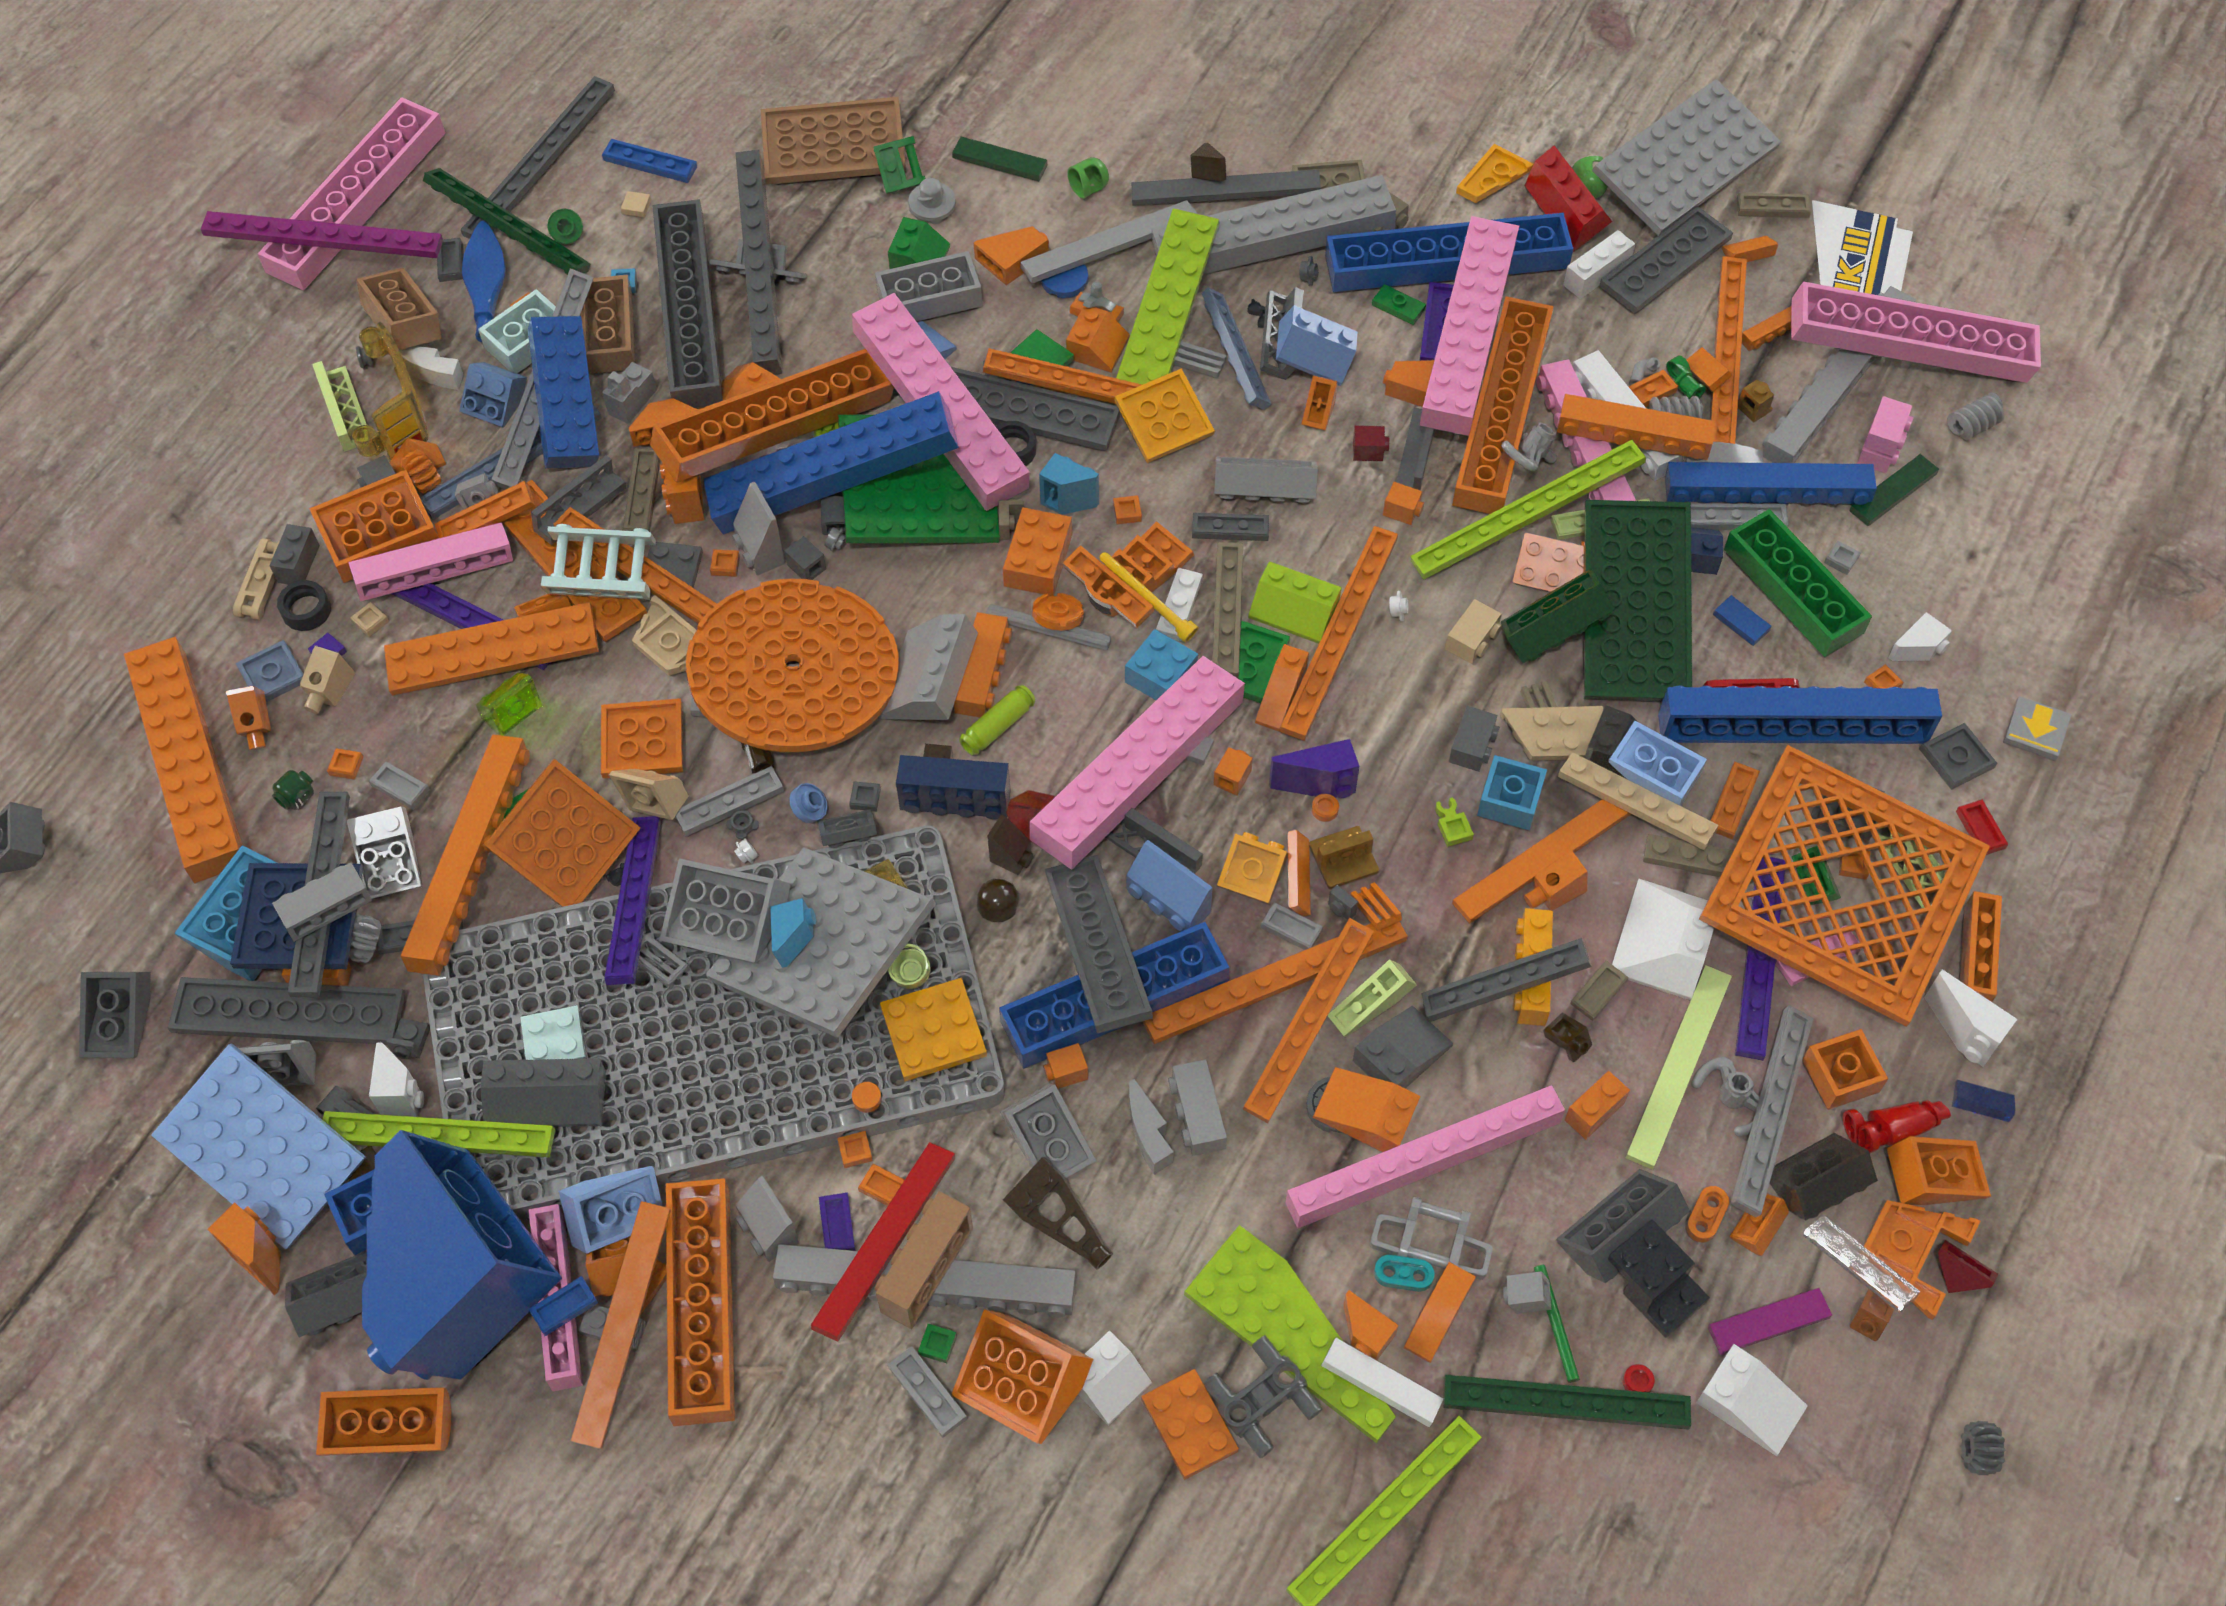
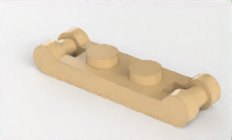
[233,538,280,620]

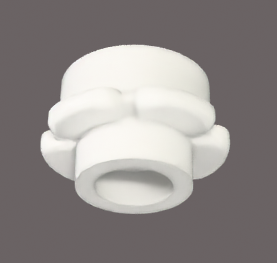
[734,839,759,864]

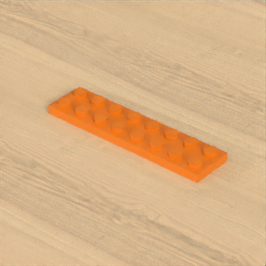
[502,480,647,642]
[384,602,599,696]

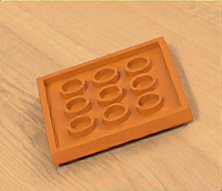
[483,759,640,907]

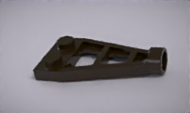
[1003,1157,1113,1270]

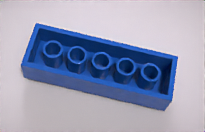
[528,316,599,469]

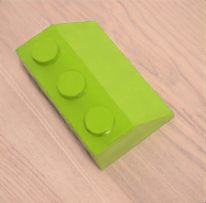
[1248,561,1342,644]

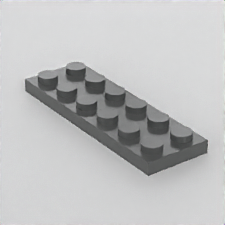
[1599,206,1733,314]

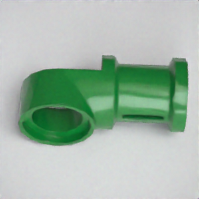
[1666,355,1706,401]

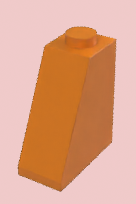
[974,226,1049,286]
[1383,360,1435,407]

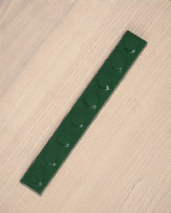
[423,168,591,275]
[1443,1375,1691,1430]

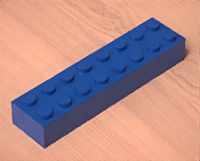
[999,922,1230,1069]

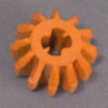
[400,449,441,494]

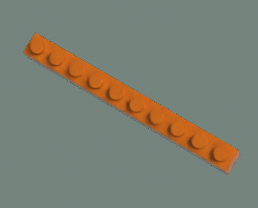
[401,734,530,976]

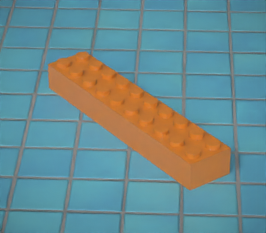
[1452,296,1554,514]
[650,349,894,483]
[124,636,242,883]

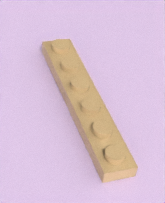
[1558,752,1719,850]

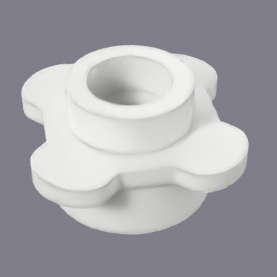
[1390,590,1409,621]

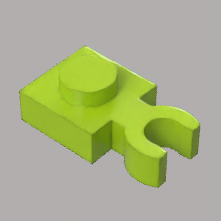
[1435,797,1474,847]

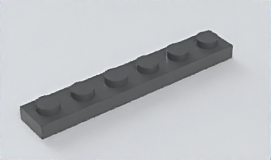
[1421,938,1592,1022]

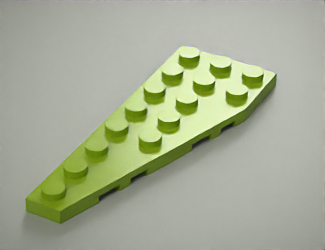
[1184,1225,1396,1443]

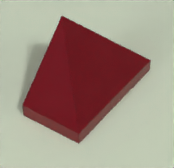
[1938,1240,1998,1293]

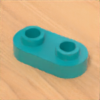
[1374,1255,1435,1292]

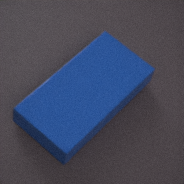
[1713,595,1772,646]
[528,1276,598,1336]

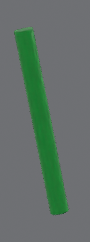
[1534,1264,1580,1383]

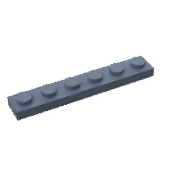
[1201,287,1271,410]

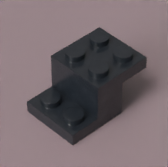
[1608,1219,1710,1338]

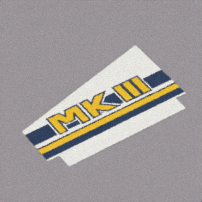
[1812,200,1913,295]

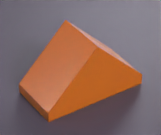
[1302,375,1338,430]

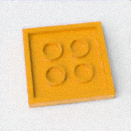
[1114,368,1215,463]
[880,978,987,1082]

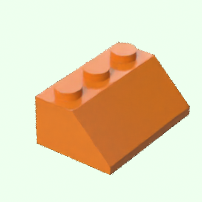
[207,1202,281,1296]

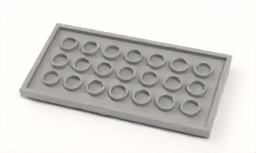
[1592,79,1781,236]

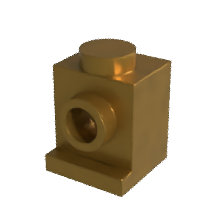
[1738,379,1774,423]

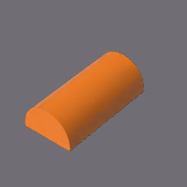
[316,1387,451,1456]

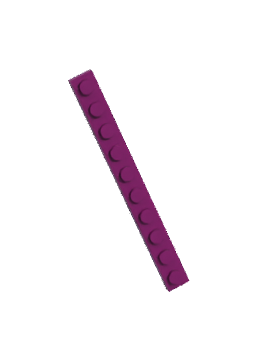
[200,211,443,258]

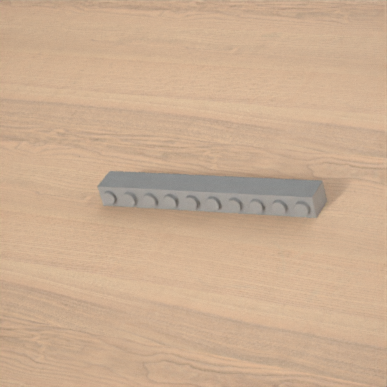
[1762,286,1916,463]
[773,1244,1076,1318]

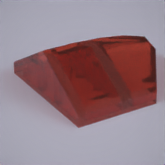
[1006,790,1056,842]

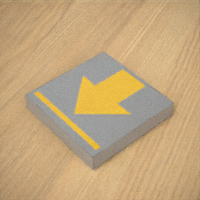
[2003,696,2072,761]

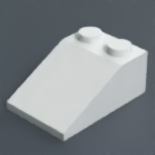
[1924,969,2017,1067]
[1696,1344,1808,1456]

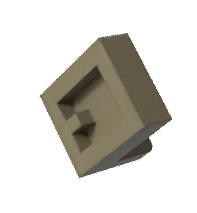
[999,499,1024,540]

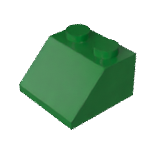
[888,217,950,269]

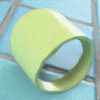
[887,944,930,989]

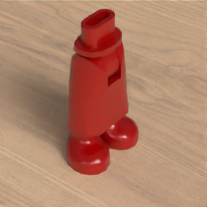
[1843,1100,1951,1154]

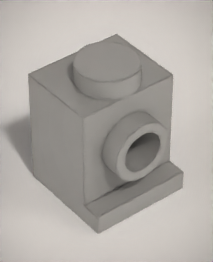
[455,473,498,510]

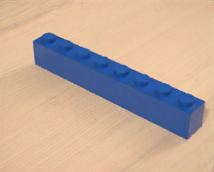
[1665,462,1877,505]

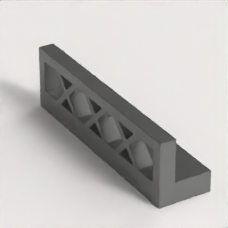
[1260,287,1304,380]
[1396,407,1435,491]
[531,455,626,545]
[1105,808,1203,874]

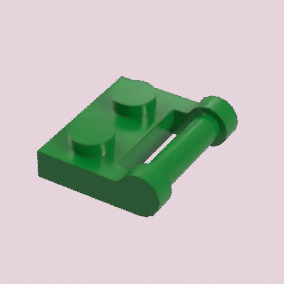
[873,136,926,194]

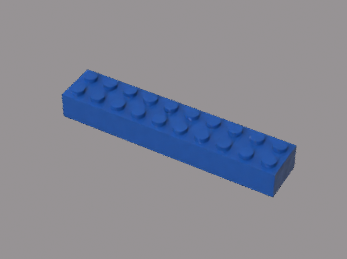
[1325,213,1573,292]
[703,391,959,535]
[1658,686,1942,744]

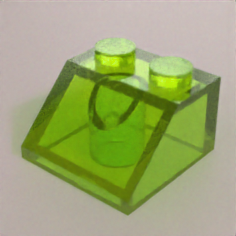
[476,673,542,736]

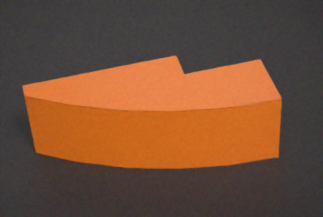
[1404,1262,1476,1363]

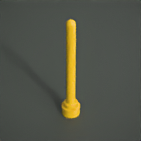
[1100,552,1199,643]

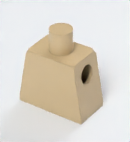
[300,646,355,714]

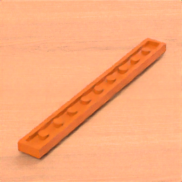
[1710,256,1747,444]
[1280,526,1398,741]
[1142,915,1408,1045]

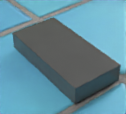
[437,238,463,282]

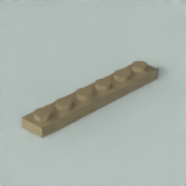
[1213,542,1243,678]

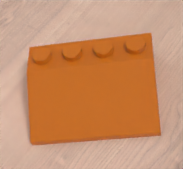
[309,470,438,583]
[951,1309,1093,1444]

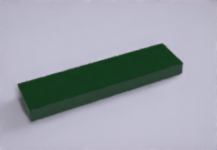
[952,136,1048,182]
[1849,454,1939,526]

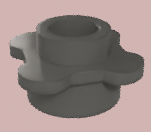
[1299,256,1319,286]
[726,810,759,840]

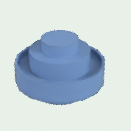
[789,783,827,824]

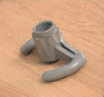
[1501,423,1557,471]
[1691,1056,1760,1136]

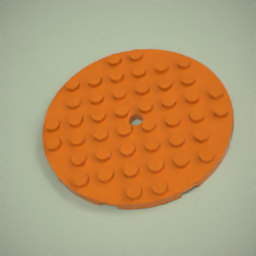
[686,579,899,752]

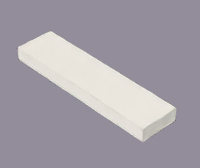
[1321,1338,1443,1427]

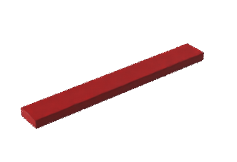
[811,1142,955,1342]

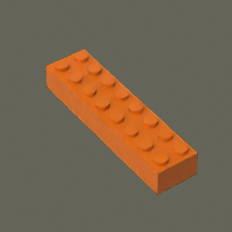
[666,1178,735,1426]

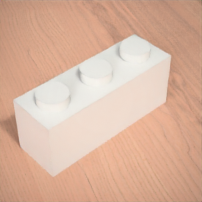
[1563,230,1635,299]

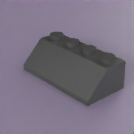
[480,1058,606,1127]
[1556,1169,1690,1283]
[285,1251,367,1337]

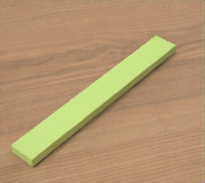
[1625,965,1732,1170]

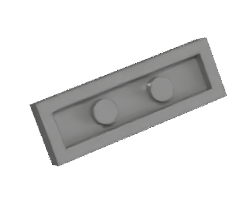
[887,1346,967,1438]

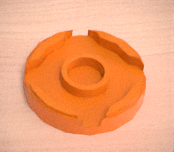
[1032,593,1084,631]

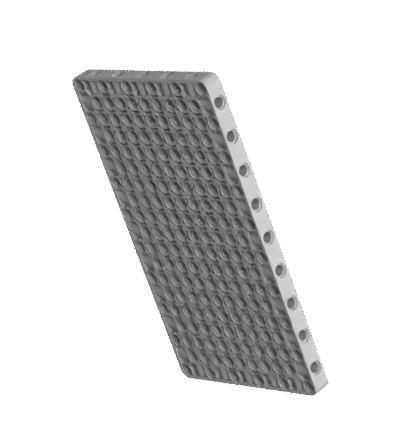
[423,825,1005,1220]

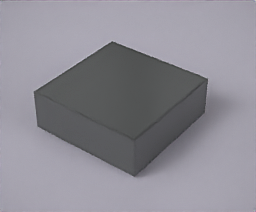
[849,781,881,812]

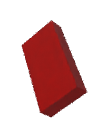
[1956,799,2008,855]

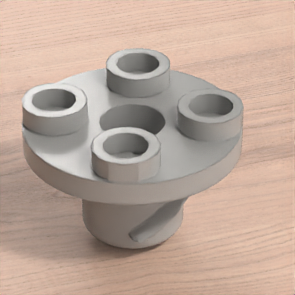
[908,178,956,224]

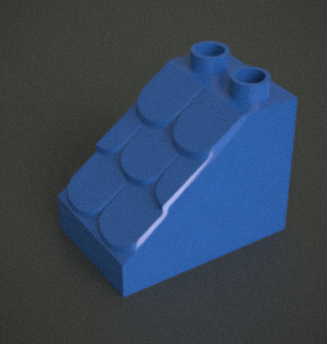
[362,1130,562,1380]

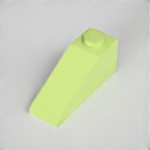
[1328,960,1417,1037]

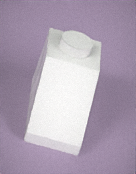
[1888,612,1952,661]

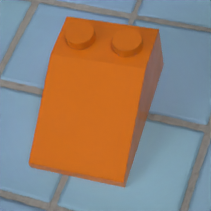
[1312,1067,1421,1152]
[1887,1136,1991,1205]

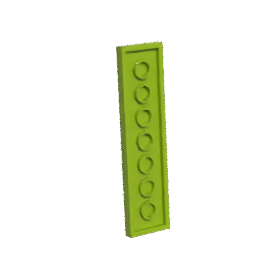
[1116,208,1219,385]

